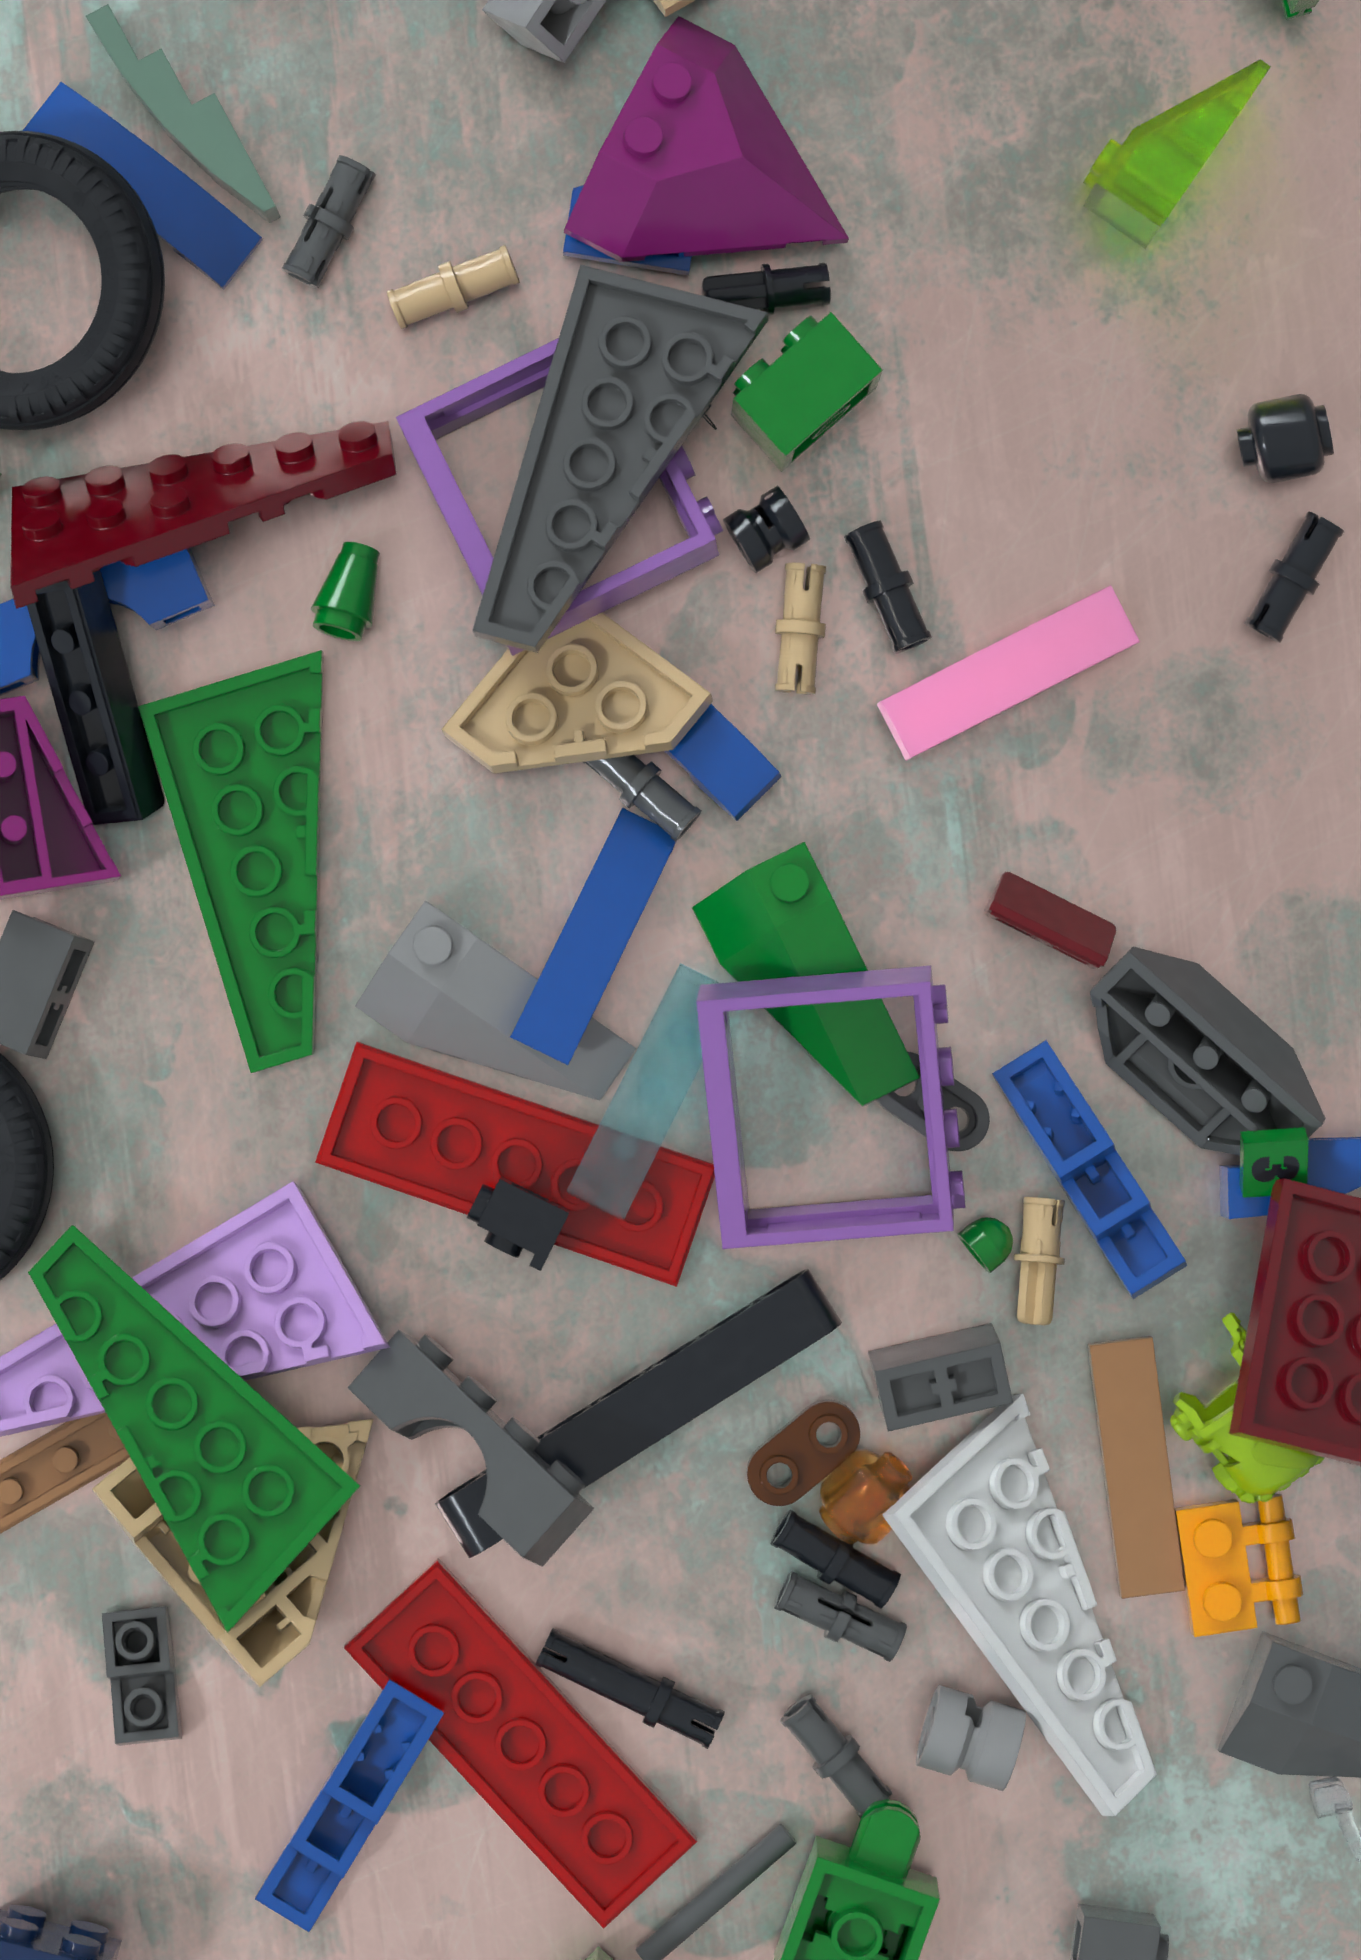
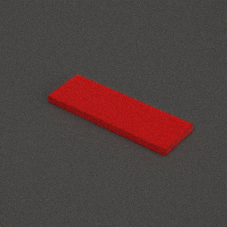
[315,1042,715,1287]
[343,1558,697,1929]

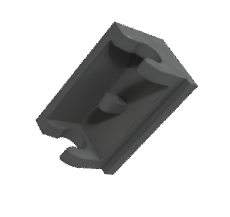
[0,910,94,1059]
[868,1323,1013,1432]

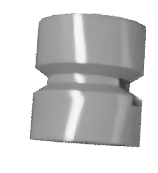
[916,1685,1026,1791]

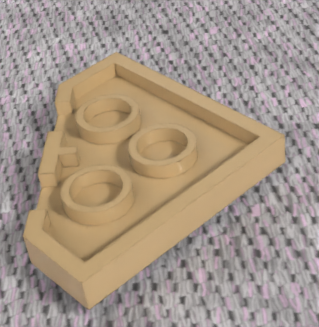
[441,613,713,774]

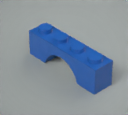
[0,548,215,696]

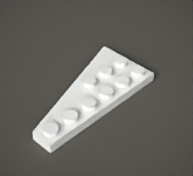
[882,1394,1157,1816]

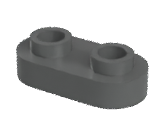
[876,1052,990,1151]

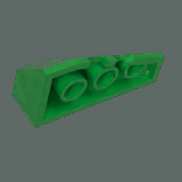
[692,841,920,1107]

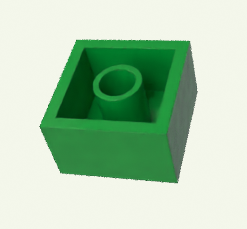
[731,312,883,472]

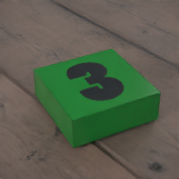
[1239,1127,1309,1198]

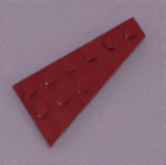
[10,421,397,609]

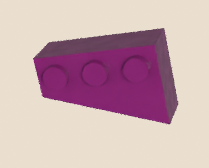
[0,695,121,900]

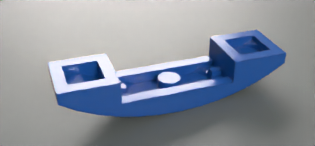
[22,82,263,289]

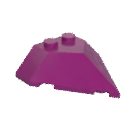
[563,16,849,262]

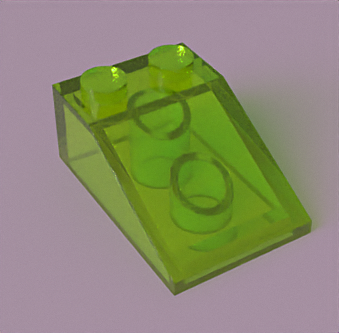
[1083,59,1271,249]

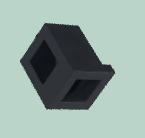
[467,1177,570,1271]

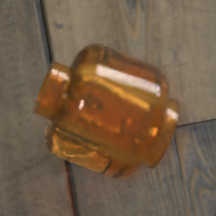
[819,1449,912,1545]

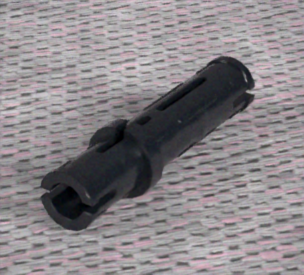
[535,1628,725,1749]

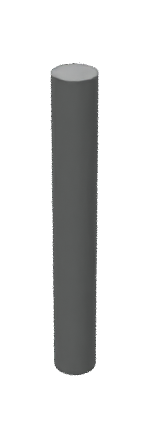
[636,1824,797,1960]

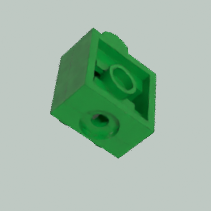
[774,1799,940,1960]

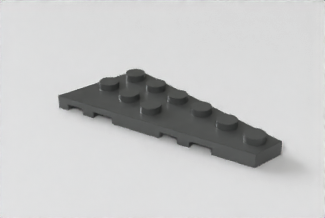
[472,265,768,653]

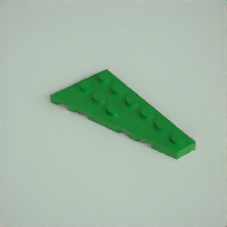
[138,650,324,1073]
[28,1224,360,1633]

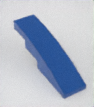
[510,808,677,1065]
[992,1040,1187,1299]
[255,1679,444,1932]

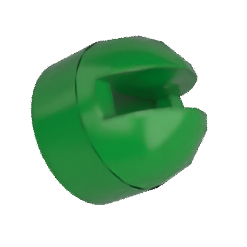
[957,1217,1013,1273]

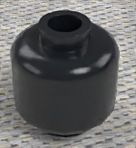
[1237,394,1334,483]

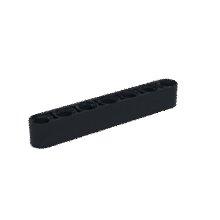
[435,1269,842,1558]

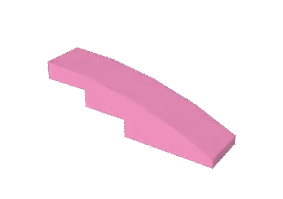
[877,585,1140,761]

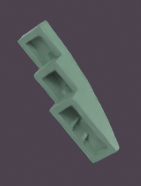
[86,4,280,223]

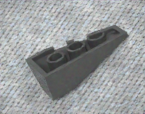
[1218,1631,1361,1778]

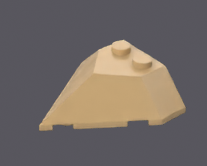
[92,1419,374,1687]

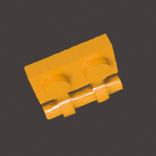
[1175,1494,1303,1637]

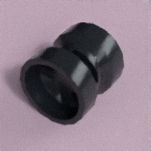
[723,486,810,573]

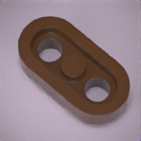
[747,1400,860,1506]

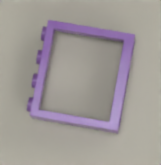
[396,338,723,656]
[696,965,966,1249]

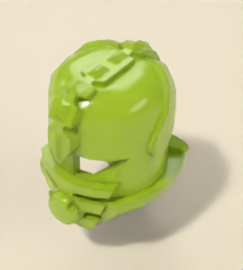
[1170,1312,1325,1503]

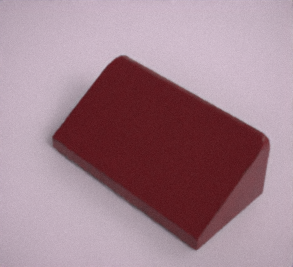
[984,872,1116,969]

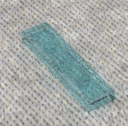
[566,963,719,1221]

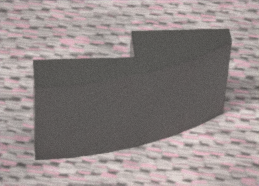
[102,1606,182,1746]

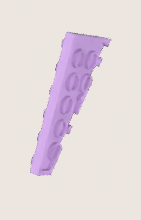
[0,1181,390,1437]

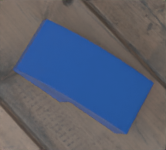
[664,704,781,821]

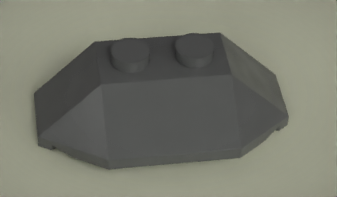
[1090,947,1326,1155]

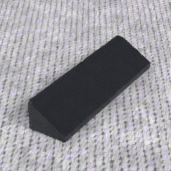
[27,570,164,825]

